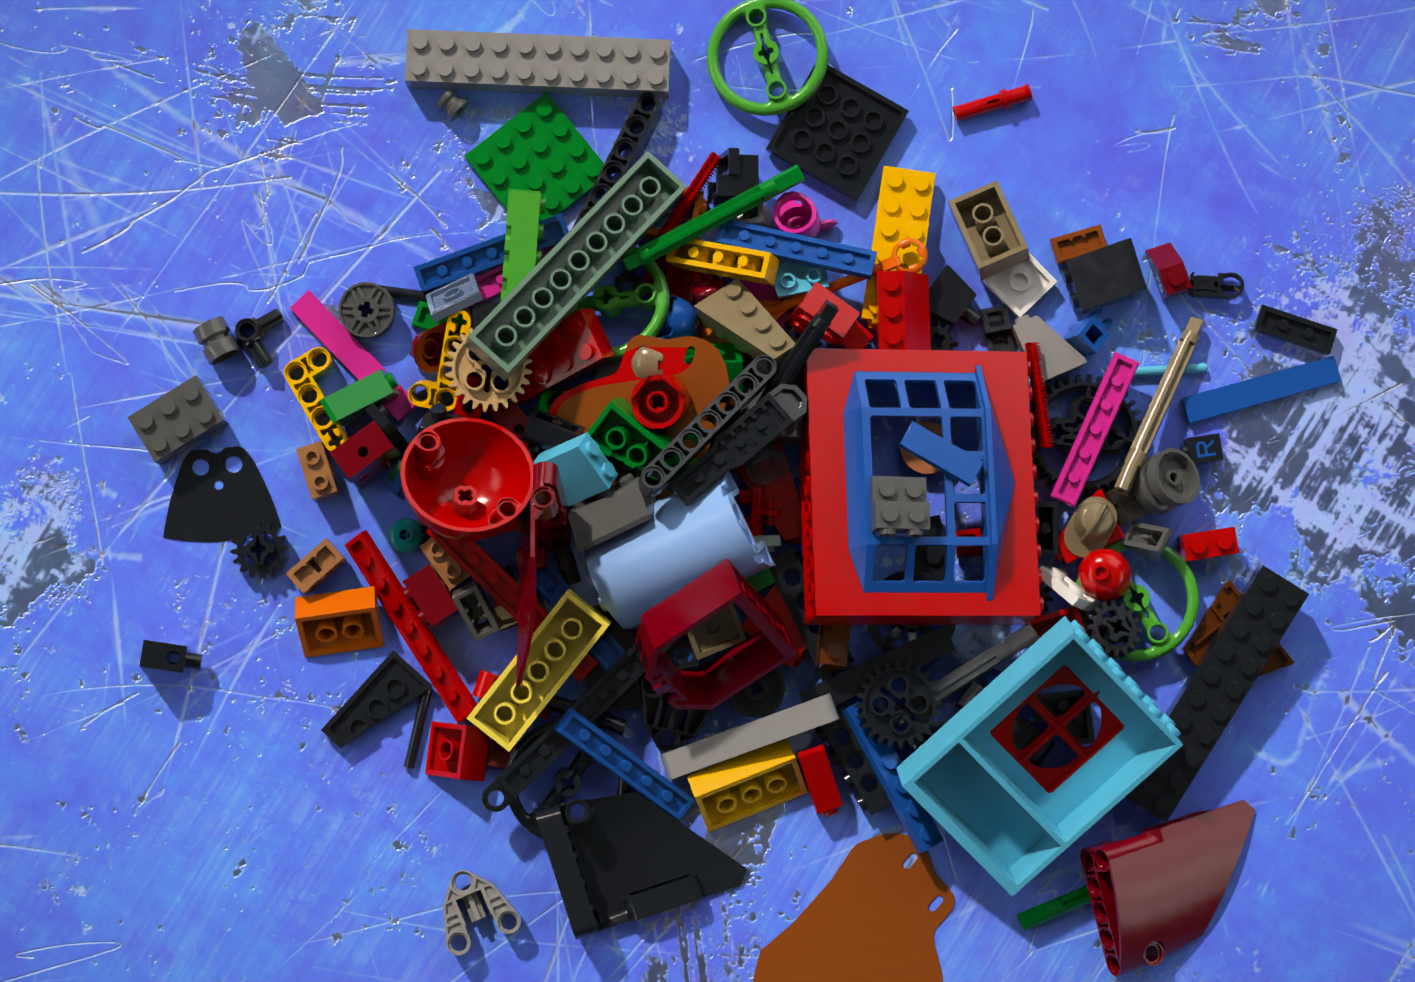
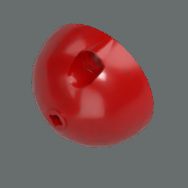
[400,417,534,541]

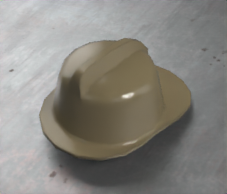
[1064,497,1118,557]

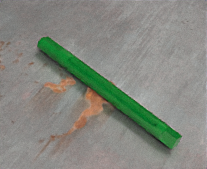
[621,164,805,271]
[1016,885,1091,931]

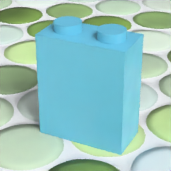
[533,432,618,506]

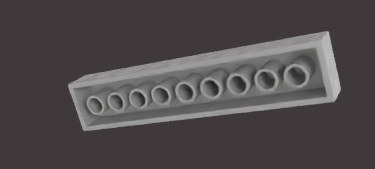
[405,29,671,99]

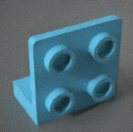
[774,260,829,299]

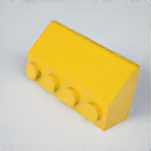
[687,738,808,832]

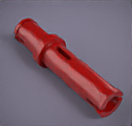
[952,84,1033,122]

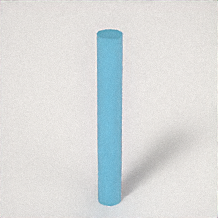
[1133,363,1206,378]

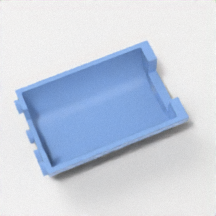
[583,471,775,630]

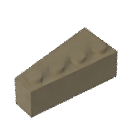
[694,278,795,374]

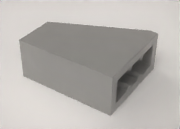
[1011,314,1087,382]

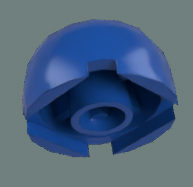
[655,295,700,339]

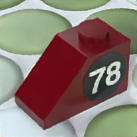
[1145,242,1192,300]

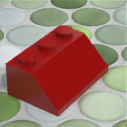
[875,271,931,350]

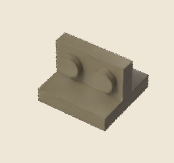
[683,603,746,660]

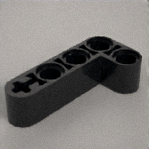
[955,682,1055,766]

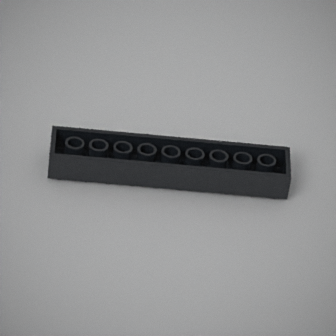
[1125,565,1309,822]

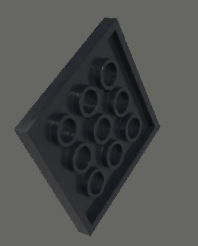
[766,65,909,202]

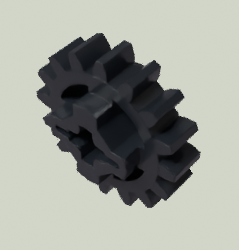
[230,521,290,579]
[1084,600,1142,659]

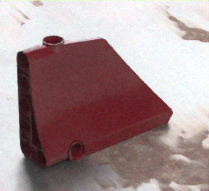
[516,461,571,688]

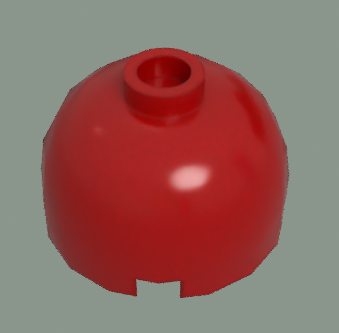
[1078,548,1132,602]

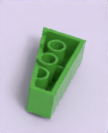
[501,189,546,300]

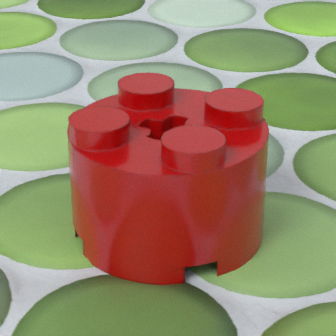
[631,374,691,429]

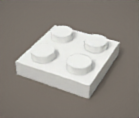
[982,253,1057,318]

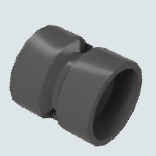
[193,316,240,365]

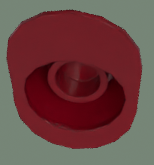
[409,321,466,373]

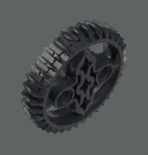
[1030,374,1143,498]

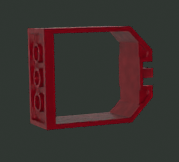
[634,558,796,710]

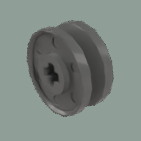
[338,282,396,338]

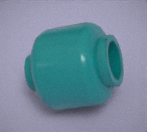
[389,518,425,554]

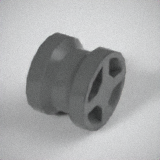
[435,88,468,121]

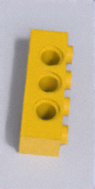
[666,239,780,286]

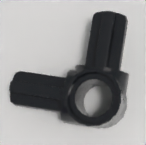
[235,309,284,369]

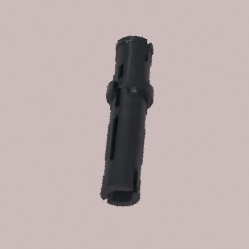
[546,695,627,736]

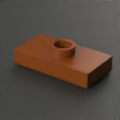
[1049,224,1107,265]

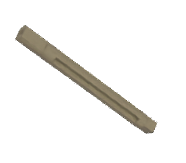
[1114,317,1204,496]

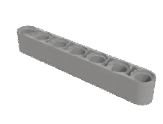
[660,693,839,780]

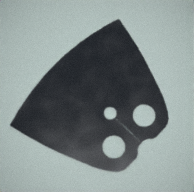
[163,446,281,542]

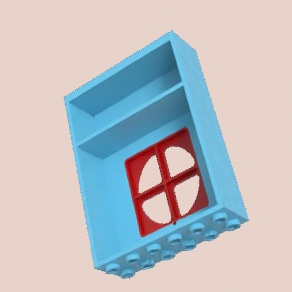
[896,616,1183,897]

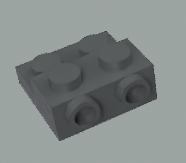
[870,476,930,538]

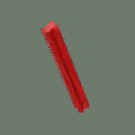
[655,151,723,239]
[1024,342,1054,449]

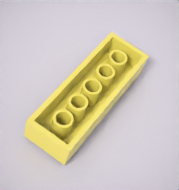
[467,588,612,752]

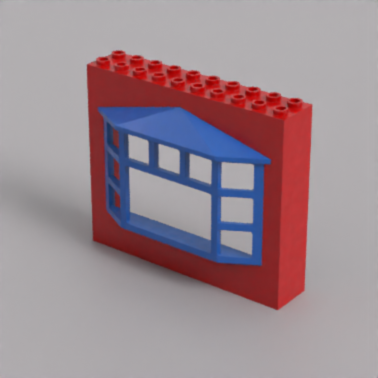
[799,348,1044,625]

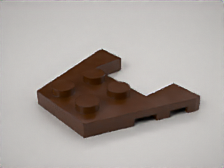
[1181,580,1294,676]

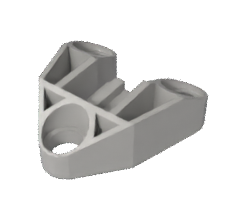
[443,870,522,956]

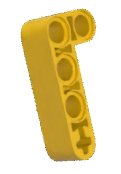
[408,308,473,411]
[284,347,349,452]

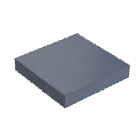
[426,273,483,322]

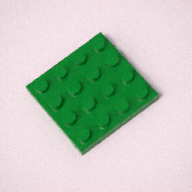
[464,92,612,221]

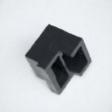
[707,148,759,204]

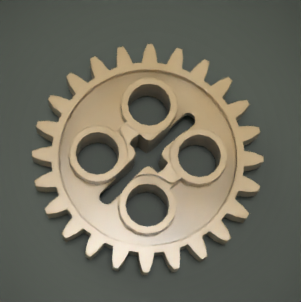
[444,328,532,412]

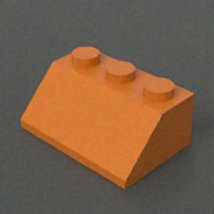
[295,586,384,658]

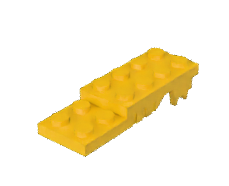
[861,166,936,332]

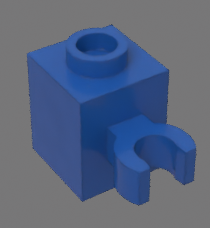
[1064,308,1112,357]

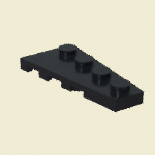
[321,650,434,748]

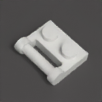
[1038,566,1100,612]

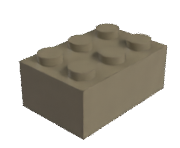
[948,180,1030,280]

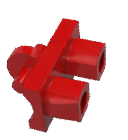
[739,486,782,536]

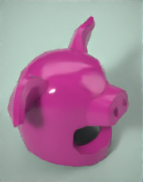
[773,191,838,238]

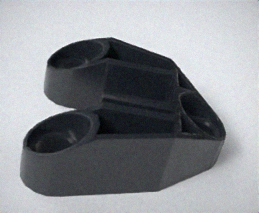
[640,672,712,752]

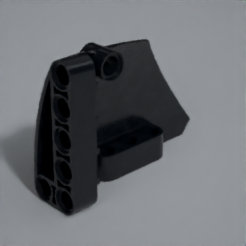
[535,792,747,940]

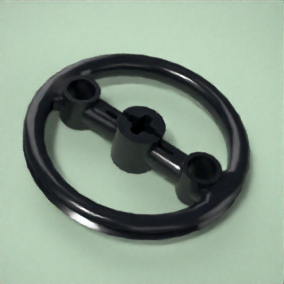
[506,720,630,840]

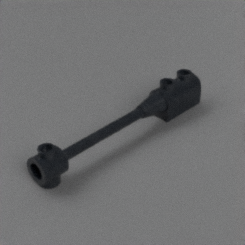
[522,408,672,491]

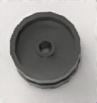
[1132,448,1200,515]

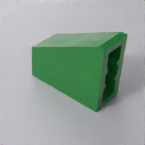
[320,369,400,427]

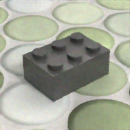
[127,375,229,465]

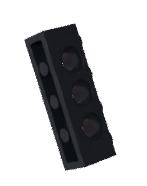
[815,705,891,814]

